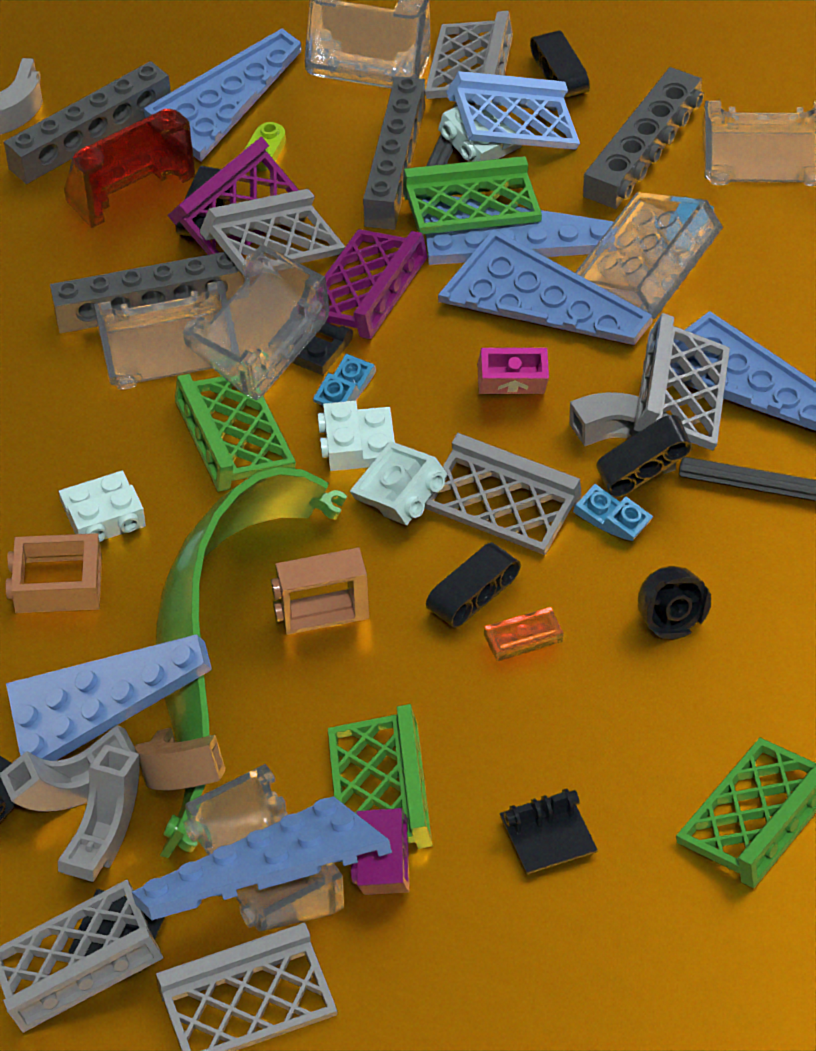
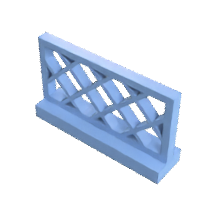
[446,71,580,150]

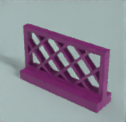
[167,136,299,255]
[301,229,428,339]

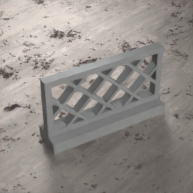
[425,11,513,99]
[200,189,345,276]
[634,313,730,451]
[425,433,582,555]
[0,879,164,1033]
[156,923,338,1051]

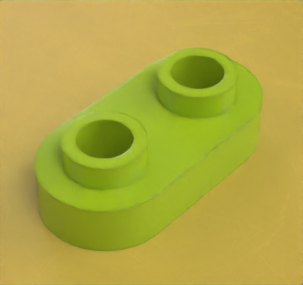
[244,122,286,171]

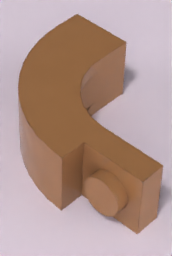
[135,727,226,790]

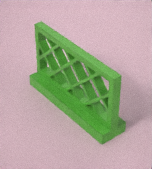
[402,156,542,234]
[175,372,296,492]
[328,704,433,849]
[676,738,816,888]

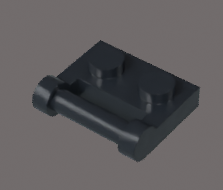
[267,307,353,376]

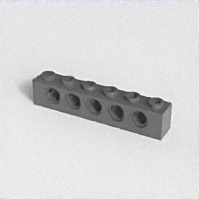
[4,61,171,184]
[583,67,704,209]
[363,76,425,230]
[50,252,248,333]

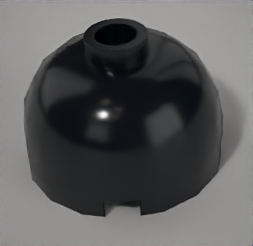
[638,566,711,640]

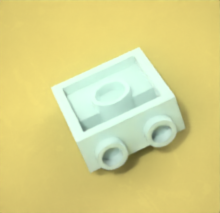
[438,104,522,162]
[317,401,395,471]
[350,441,448,525]
[59,470,146,542]

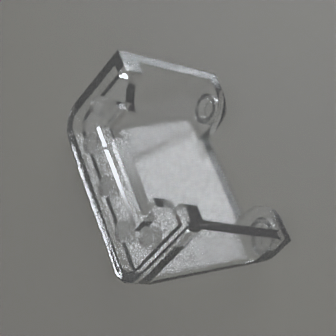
[305,0,431,89]
[702,101,816,186]
[183,244,329,400]
[94,281,239,390]
[183,764,344,931]

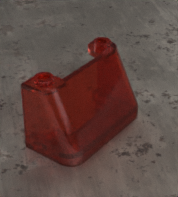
[64,109,195,228]

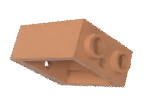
[6,533,102,613]
[271,548,369,635]

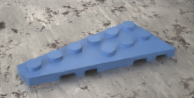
[144,29,301,162]
[422,196,617,265]
[438,229,653,345]
[643,311,816,431]
[6,634,212,761]
[132,796,392,920]

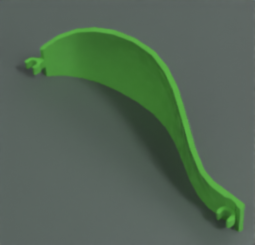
[156,467,347,858]

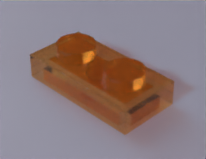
[484,607,564,661]

